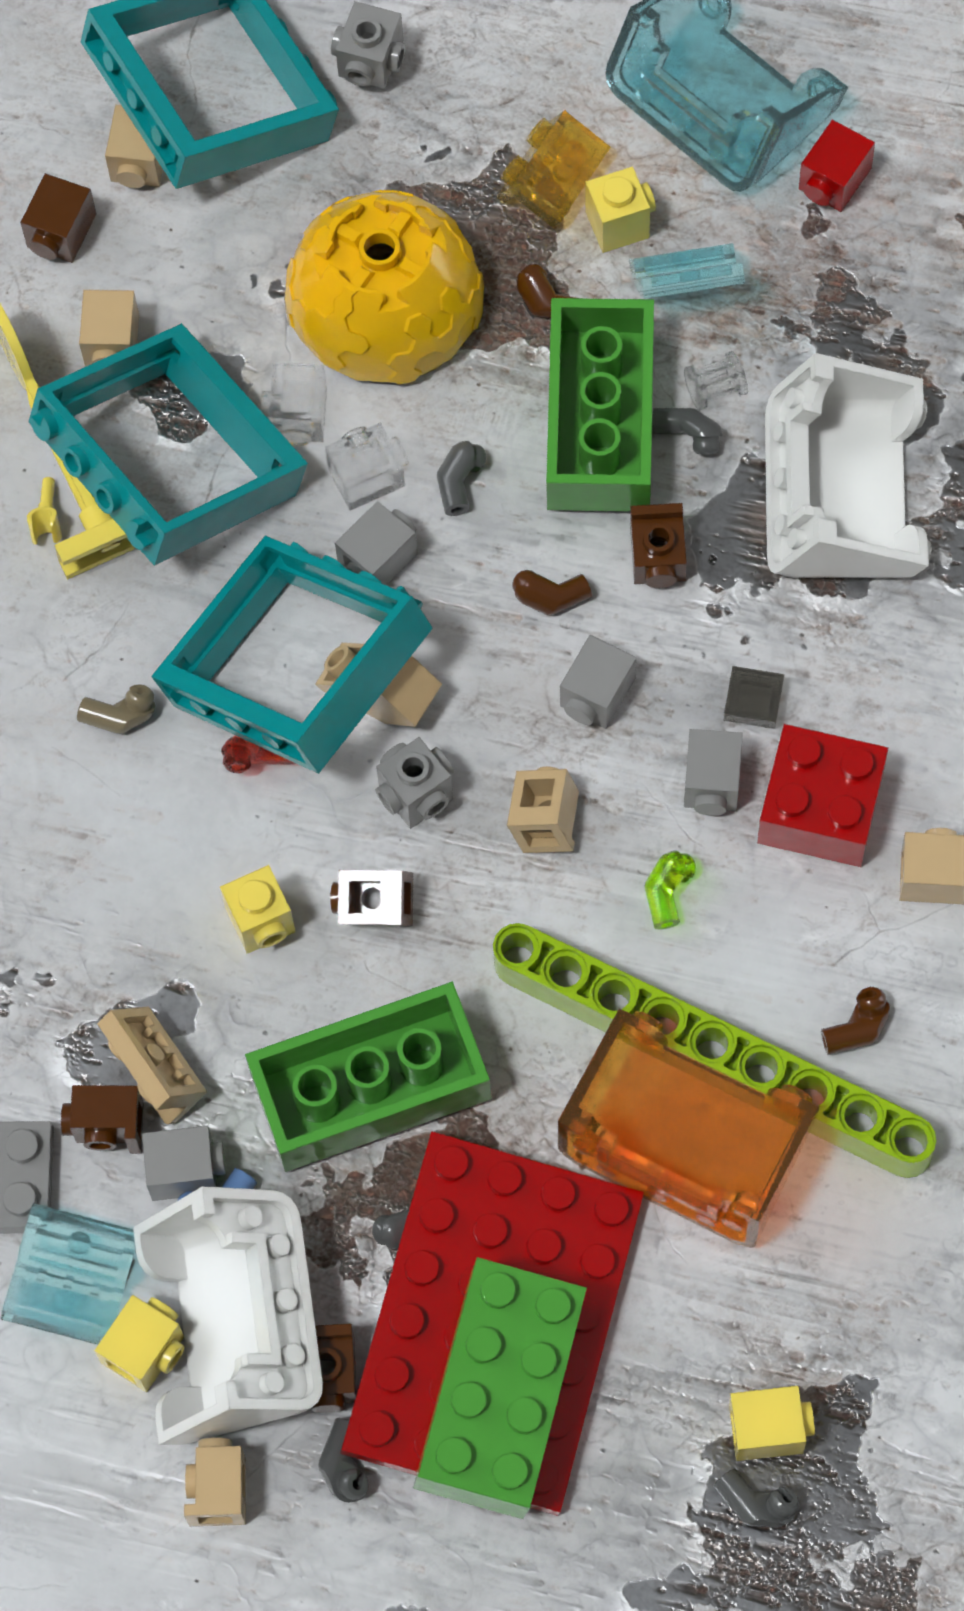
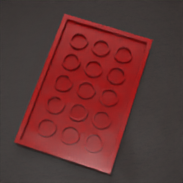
[340,1131,644,1516]

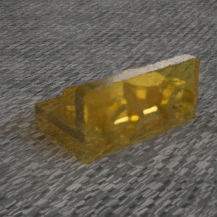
[497,110,611,228]

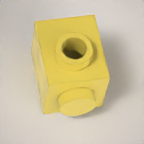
[585,166,656,253]
[220,865,296,954]
[94,1295,185,1393]
[729,1386,815,1461]

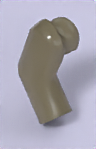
[77,684,156,734]

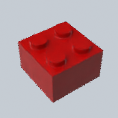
[757,724,889,867]

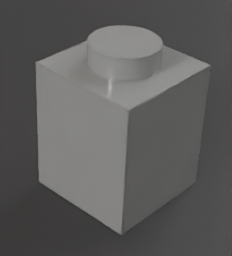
[335,501,418,585]
[560,635,636,729]
[684,729,743,816]
[142,1125,226,1201]

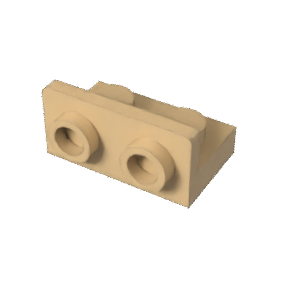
[97,1006,207,1124]

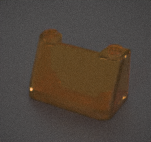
[557,1008,820,1248]

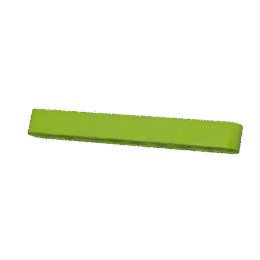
[493,923,937,1178]

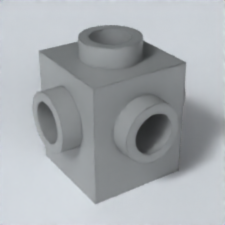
[331,1,406,89]
[375,737,454,829]

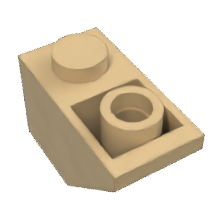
[315,642,442,727]

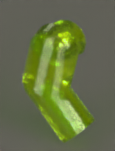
[644,850,696,930]

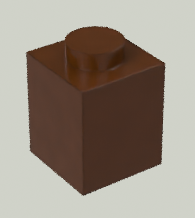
[20,173,97,263]

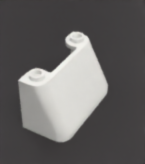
[765,353,932,578]
[133,1186,323,1445]

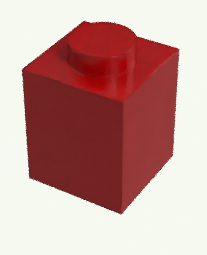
[799,119,875,212]

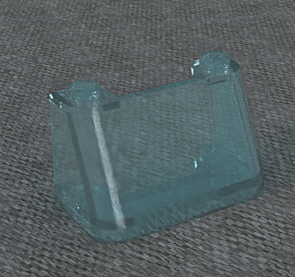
[605,0,848,192]

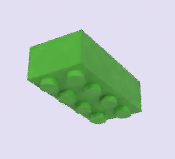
[546,298,654,512]
[245,981,492,1172]
[413,1257,587,1519]

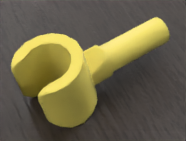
[27,477,62,545]

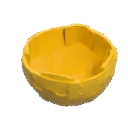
[284,190,484,385]

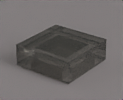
[723,666,784,729]

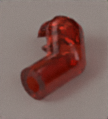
[221,735,295,774]

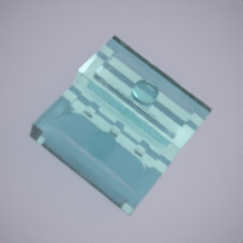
[629,243,745,299]
[1,1203,136,1345]

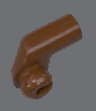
[516,264,577,319]
[512,570,592,616]
[821,987,890,1055]

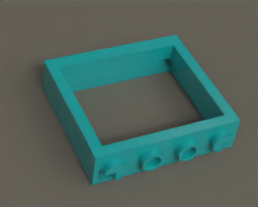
[80,0,339,189]
[28,323,308,566]
[151,536,433,774]

